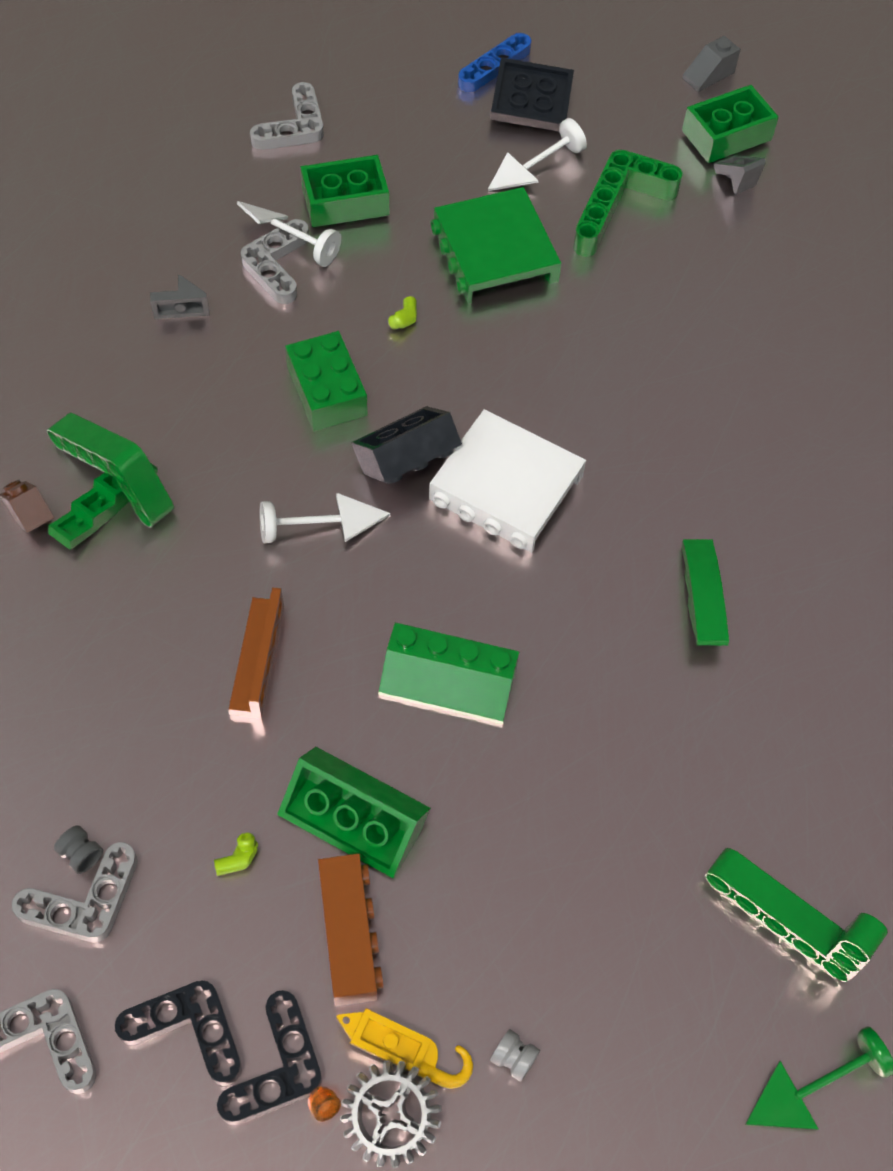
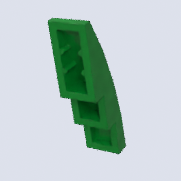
[48,463,158,550]
[681,539,729,646]

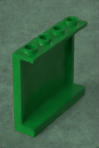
[430,187,562,304]

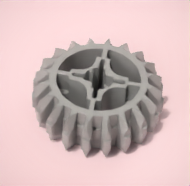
[340,1060,442,1168]

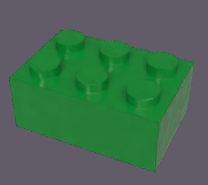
[682,85,779,163]
[300,155,390,227]
[285,331,368,432]

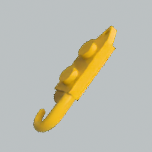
[336,1008,473,1089]

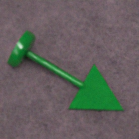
[745,1026,893,1130]

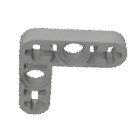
[250,82,324,150]
[241,219,309,304]
[12,842,138,943]
[0,989,96,1094]

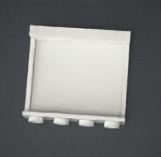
[429,409,586,553]

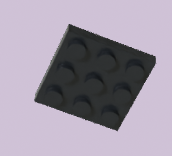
[490,57,574,131]

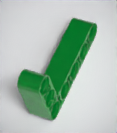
[573,150,683,257]
[46,412,175,528]
[705,848,888,982]

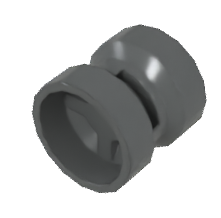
[54,825,104,874]

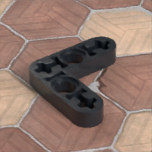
[115,980,242,1086]
[217,990,322,1125]

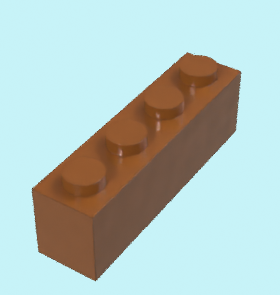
[318,854,383,1007]

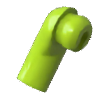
[388,296,417,330]
[214,832,258,876]

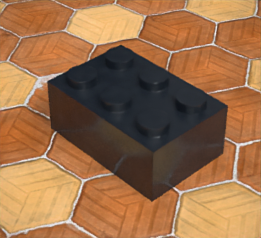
[351,406,462,484]

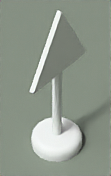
[488,118,587,191]
[237,201,341,267]
[260,493,391,544]

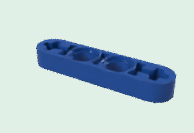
[458,33,532,92]

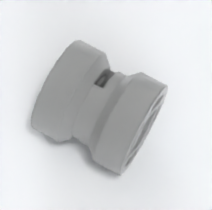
[490,1029,540,1082]

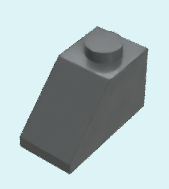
[683,36,741,92]

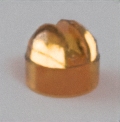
[308,1087,341,1122]

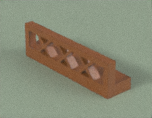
[228,587,284,719]

